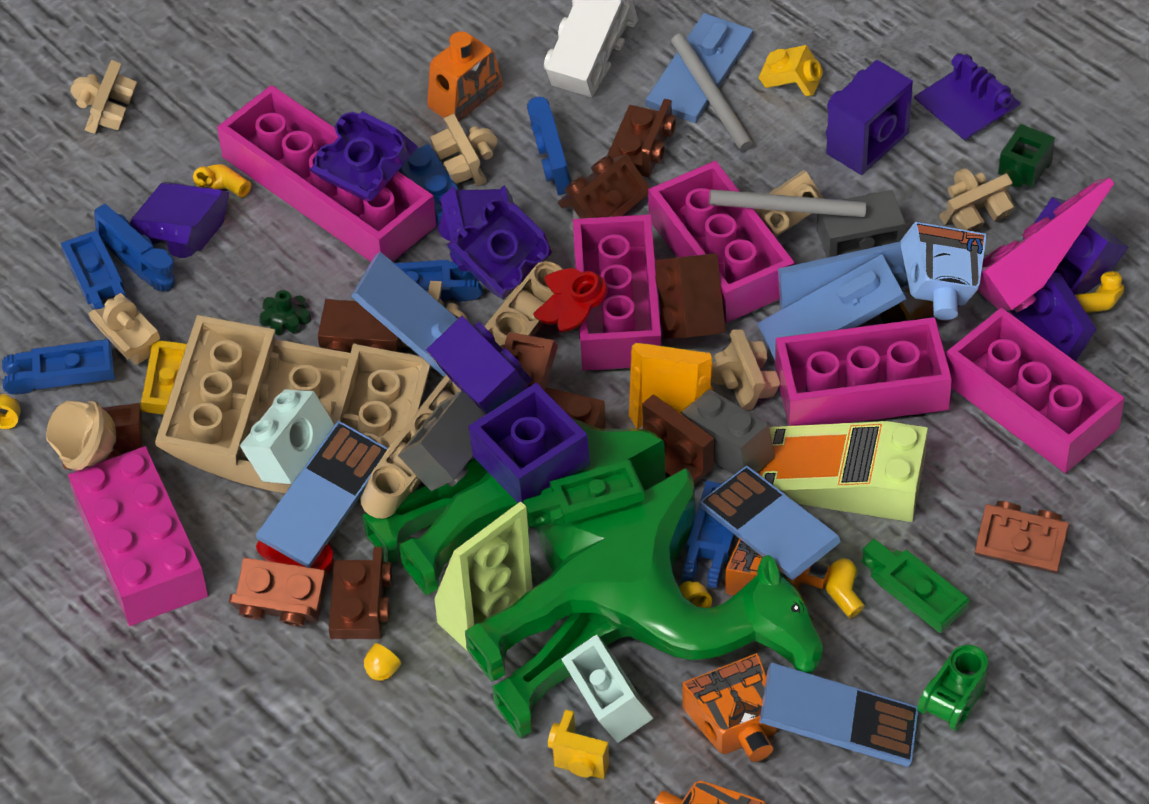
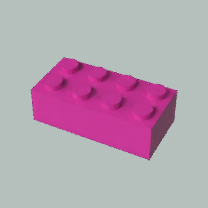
[648,160,795,323]
[573,214,661,371]
[946,307,1125,474]
[775,317,952,426]
[68,446,208,626]

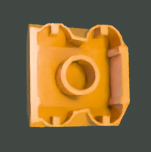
[628,343,713,429]

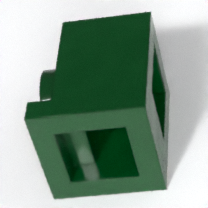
[998,124,1055,188]

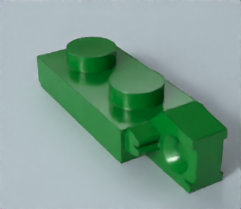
[523,459,645,528]
[861,538,970,634]

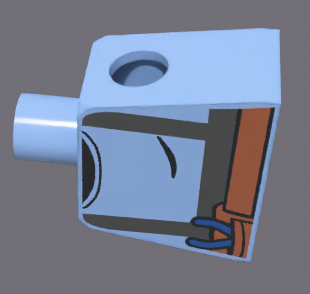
[901,222,986,320]

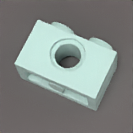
[240,389,334,484]
[561,634,654,743]

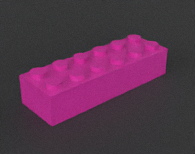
[217,85,437,262]

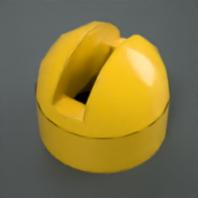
[0,394,21,429]
[679,581,712,608]
[364,643,402,681]

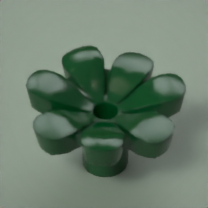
[259,290,311,335]

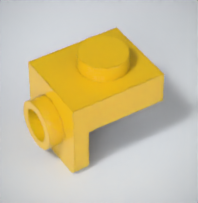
[758,45,823,97]
[548,709,609,779]

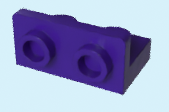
[1010,272,1096,362]

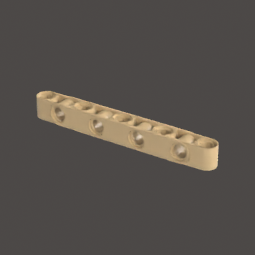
[361,261,563,519]

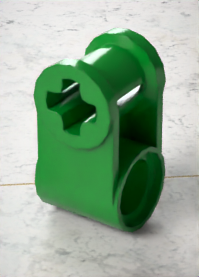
[917,645,988,732]

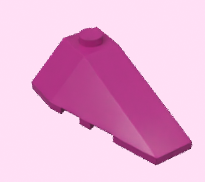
[977,177,1114,312]

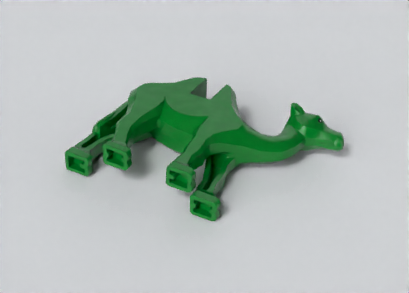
[362,418,823,738]

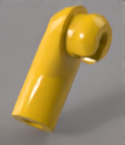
[193,164,251,198]
[1075,271,1124,313]
[826,558,865,619]

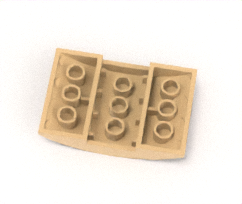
[155,315,431,496]

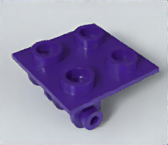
[914,53,1021,140]

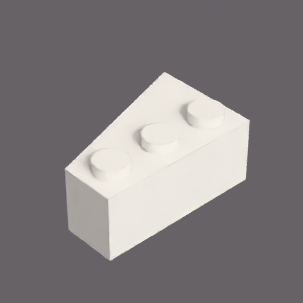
[544,0,638,97]

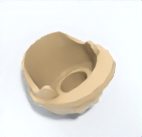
[46,400,116,471]

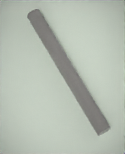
[671,33,753,152]
[709,189,866,217]

